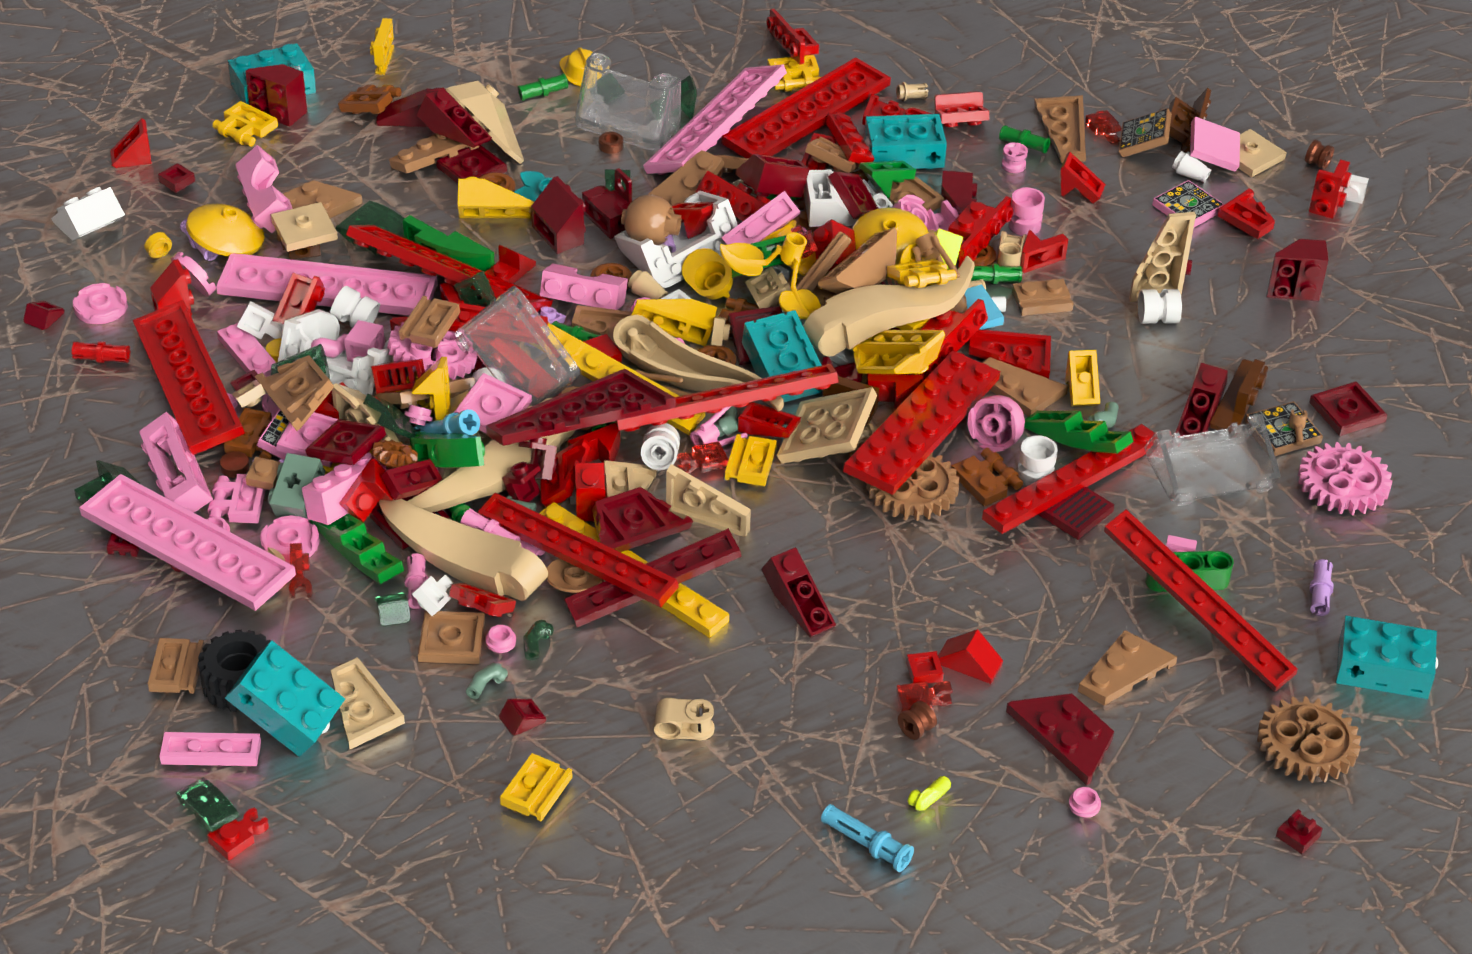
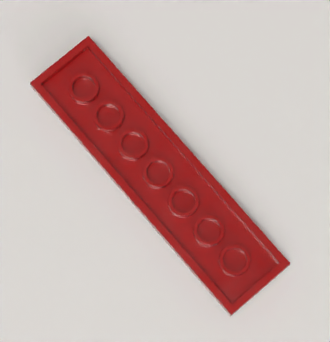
[721,57,891,159]
[346,225,553,313]
[133,300,245,455]
[843,350,1001,495]

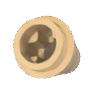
[628,270,668,299]

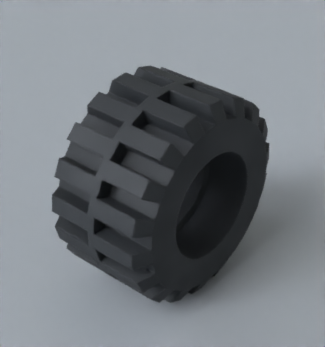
[198,629,271,712]

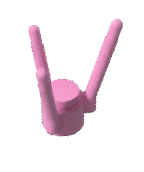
[690,406,748,452]

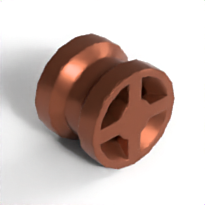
[1305,139,1334,170]
[897,701,937,740]

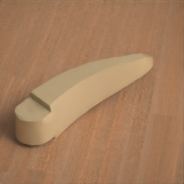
[804,256,975,356]
[613,315,784,412]
[407,398,575,513]
[379,499,548,601]

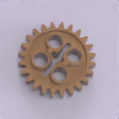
[866,453,959,521]
[1257,696,1361,783]

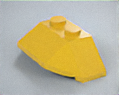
[852,330,945,375]

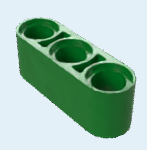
[1145,551,1234,592]

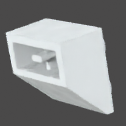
[804,170,858,227]
[51,187,125,241]

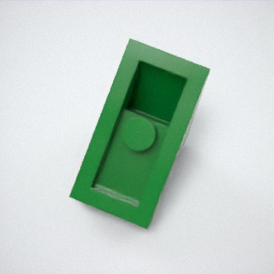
[859,161,916,198]

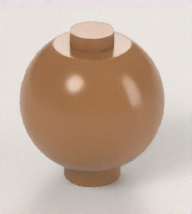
[621,195,682,245]

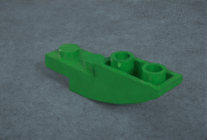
[403,215,495,272]
[409,431,485,467]

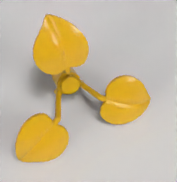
[720,232,821,320]

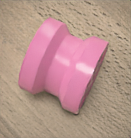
[1001,142,1028,173]

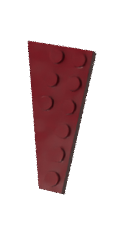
[486,369,676,446]

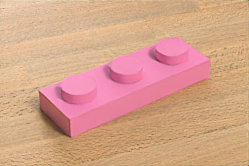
[721,191,800,245]
[217,323,279,377]
[160,732,261,766]

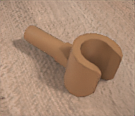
[1289,409,1308,446]

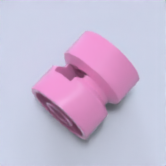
[1008,187,1045,236]

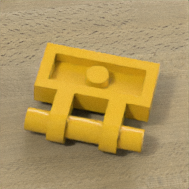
[767,55,821,92]
[212,101,278,147]
[887,259,957,288]

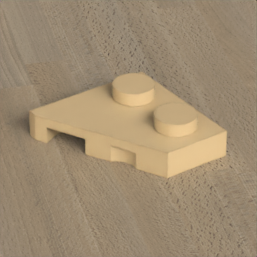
[604,460,658,498]

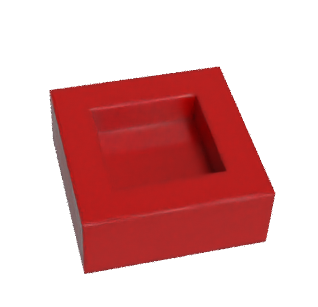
[906,651,944,685]

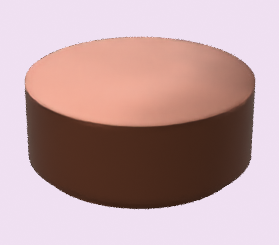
[599,132,623,154]
[220,451,250,478]

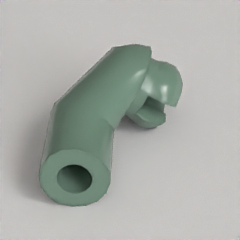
[1087,402,1119,429]
[714,406,738,437]
[466,662,508,699]

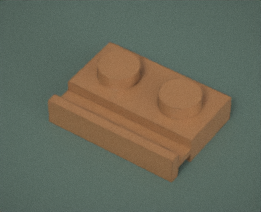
[805,136,860,173]
[1012,279,1074,316]
[398,296,460,348]
[148,638,204,694]

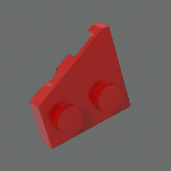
[1218,188,1275,239]
[540,438,590,507]
[449,583,516,617]

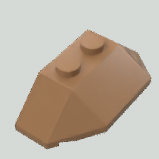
[817,227,897,294]

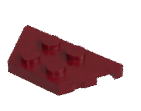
[592,487,693,552]
[1006,693,1114,785]

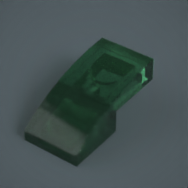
[363,394,416,439]
[176,777,240,832]

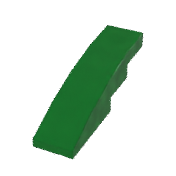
[1024,410,1133,454]
[310,514,404,584]

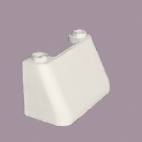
[614,191,738,288]
[278,309,399,399]

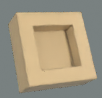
[711,316,730,346]
[232,380,266,408]

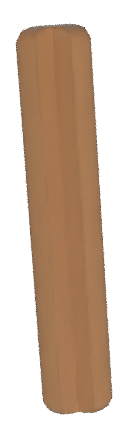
[796,231,851,292]

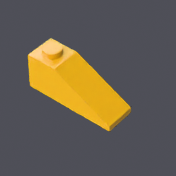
[458,177,534,219]
[631,299,717,346]

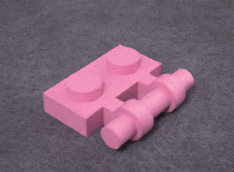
[208,474,266,523]

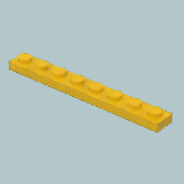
[522,309,706,436]
[539,502,729,638]

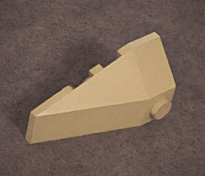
[445,81,524,164]
[1129,212,1196,302]
[332,383,400,469]

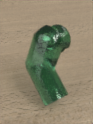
[523,620,554,660]

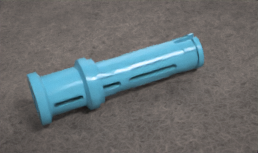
[414,410,480,435]
[821,804,914,872]

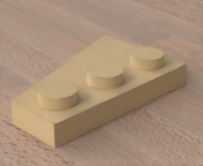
[666,464,751,537]
[330,657,405,750]

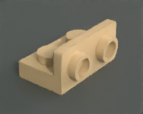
[745,267,791,309]

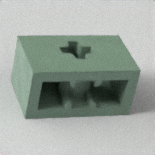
[268,453,325,522]

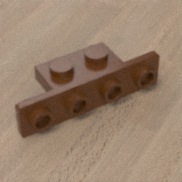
[1169,88,1211,153]
[1209,359,1268,435]

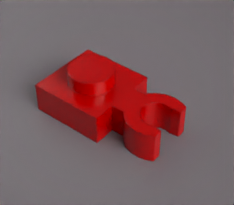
[207,807,269,861]

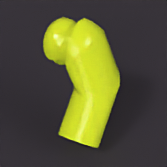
[907,776,951,811]

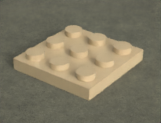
[777,387,877,464]

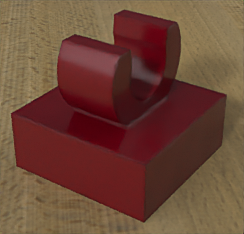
[1276,809,1323,854]

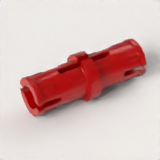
[72,341,131,363]

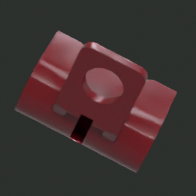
[582,168,632,239]

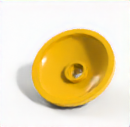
[186,204,264,256]
[852,208,929,265]

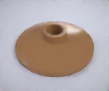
[547,558,604,593]

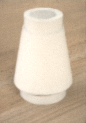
[1172,151,1211,183]

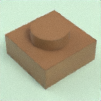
[245,457,283,490]

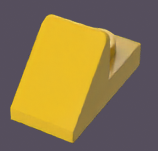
[1065,350,1100,407]
[411,357,451,420]

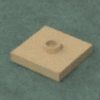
[1238,129,1287,177]
[271,202,338,252]

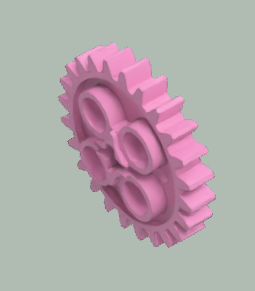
[387,322,478,380]
[1298,442,1392,515]

